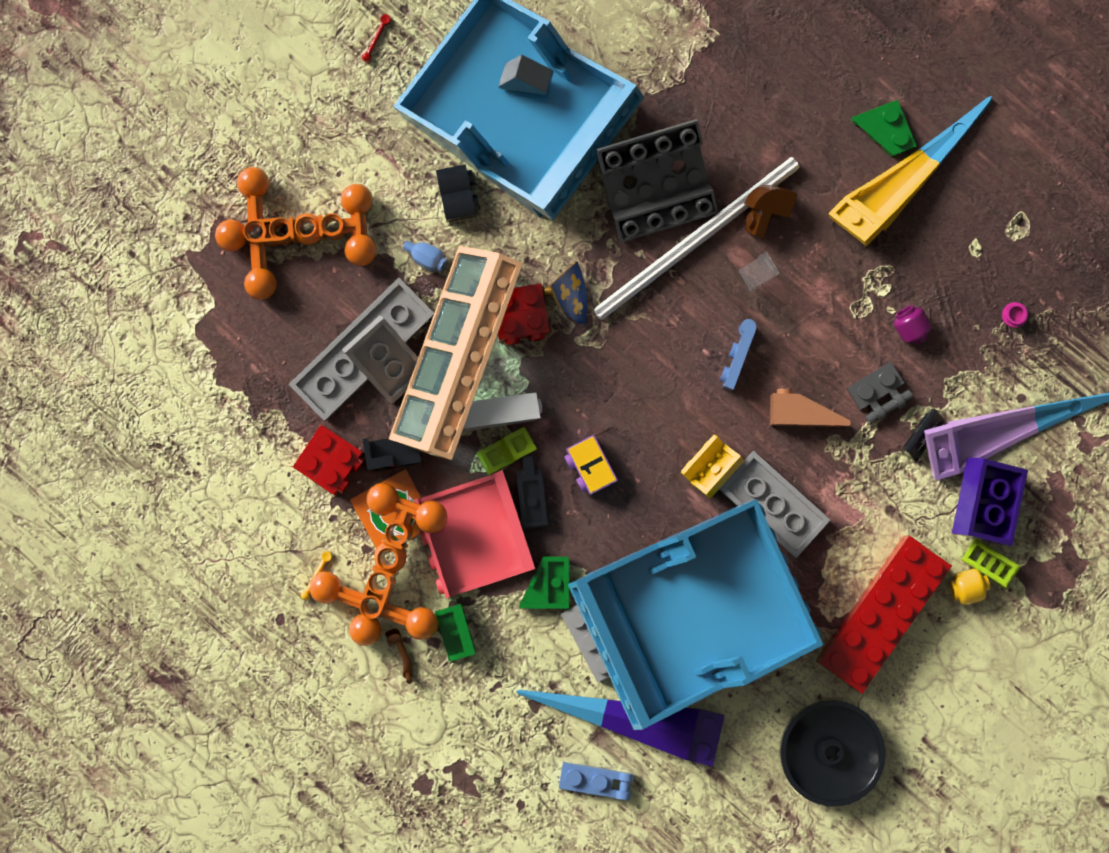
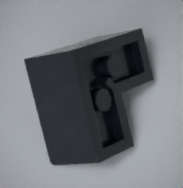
[362,438,423,472]

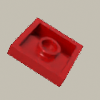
[498,283,550,346]
[292,425,365,496]

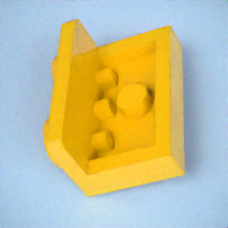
[681,435,745,499]

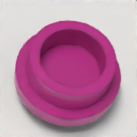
[1002,302,1028,328]

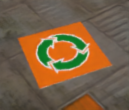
[350,469,422,553]

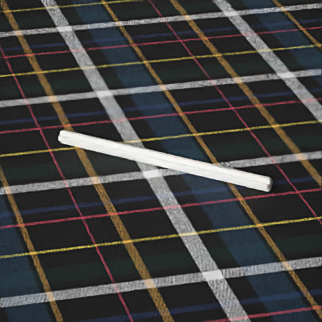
[594,157,800,320]

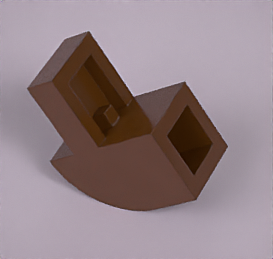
[744,185,797,238]

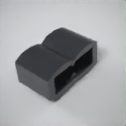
[436,164,480,223]

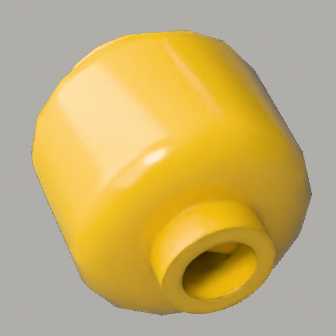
[949,569,990,605]

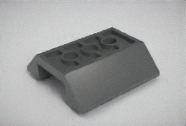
[597,119,718,242]

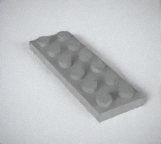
[288,278,434,422]

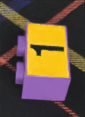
[564,435,618,495]

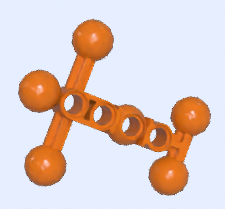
[215,167,377,300]
[309,483,448,646]

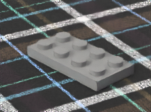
[719,451,830,558]

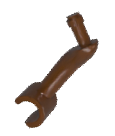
[385,628,413,684]

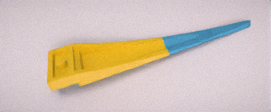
[828,96,992,246]

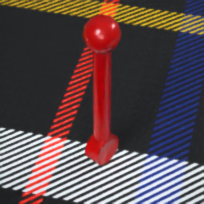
[362,14,391,62]

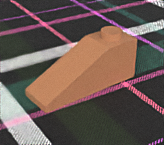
[770,389,851,428]

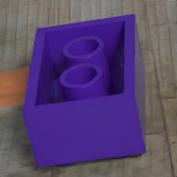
[952,458,1028,546]

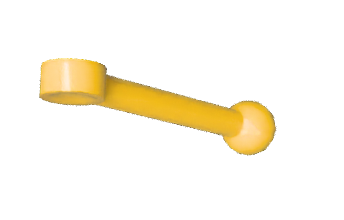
[301,551,332,600]

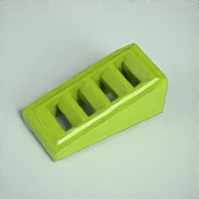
[961,539,1020,590]

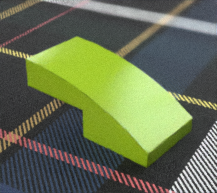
[476,427,537,476]

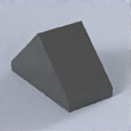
[498,55,554,95]

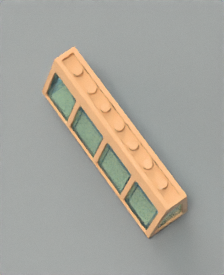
[389,246,523,460]

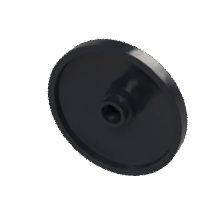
[779,700,885,807]

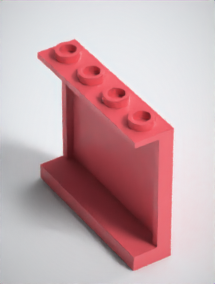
[414,470,535,598]

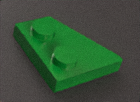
[851,100,916,157]
[519,557,569,609]

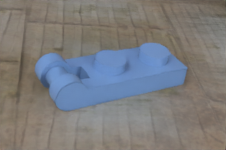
[720,319,757,392]
[559,761,635,801]

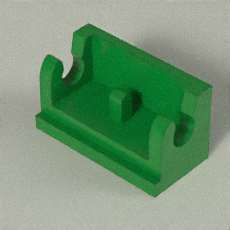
[435,603,477,661]

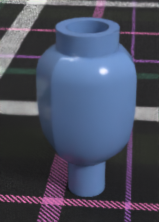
[403,240,448,272]

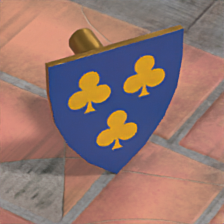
[543,261,587,326]

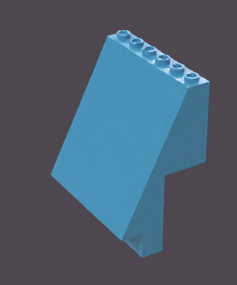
[393,0,645,220]
[568,499,823,730]

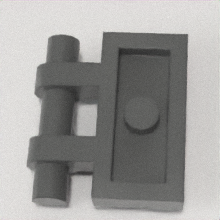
[846,361,914,425]

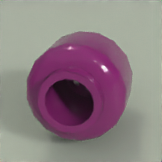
[893,305,932,345]

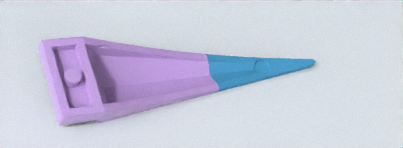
[924,393,1109,480]

